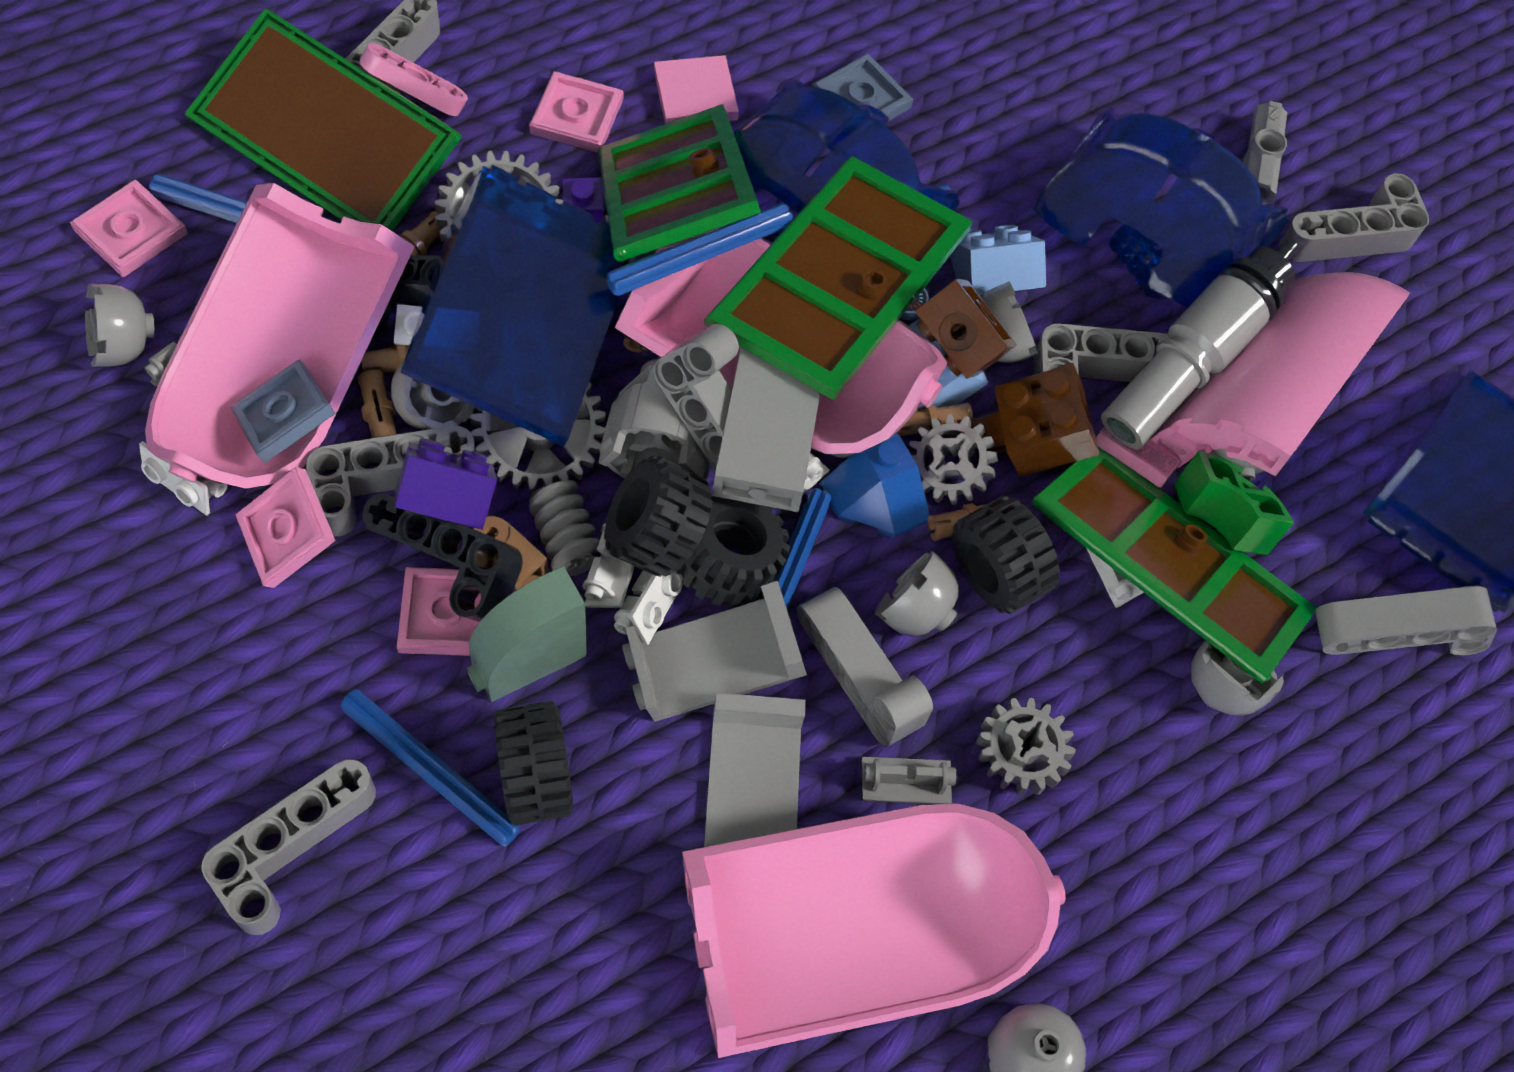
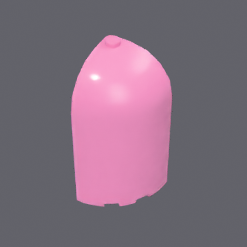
[145,183,415,489]
[615,226,947,454]
[1150,272,1410,476]
[682,803,1065,1058]

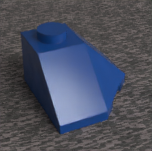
[819,433,930,537]

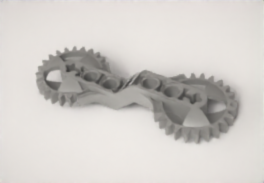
[435,151,606,494]

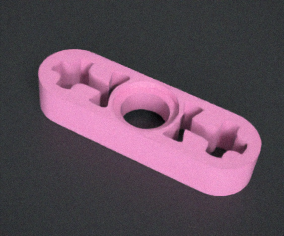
[359,43,468,116]

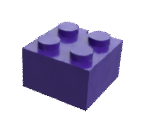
[395,439,497,530]

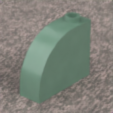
[466,566,587,702]

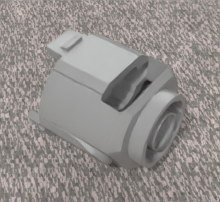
[599,359,711,479]

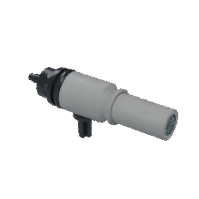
[1101,240,1298,449]

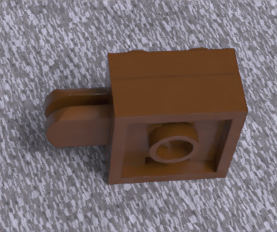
[915,279,1017,379]
[970,363,1100,477]

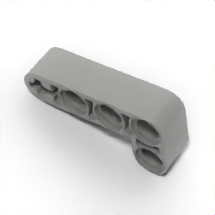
[346,0,440,95]
[1279,173,1429,262]
[653,324,739,472]
[1033,324,1169,382]
[306,426,476,536]
[1315,586,1497,655]
[797,587,933,748]
[201,760,376,935]

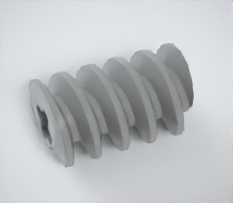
[529,480,600,576]

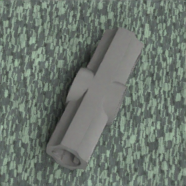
[1241,101,1287,205]

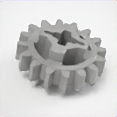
[909,414,998,505]
[976,698,1076,795]

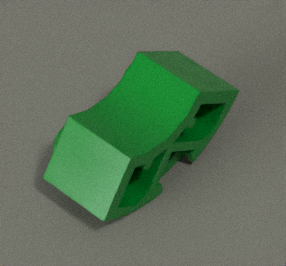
[1174,451,1294,555]

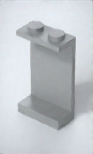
[712,347,820,512]
[622,581,807,722]
[704,693,805,847]

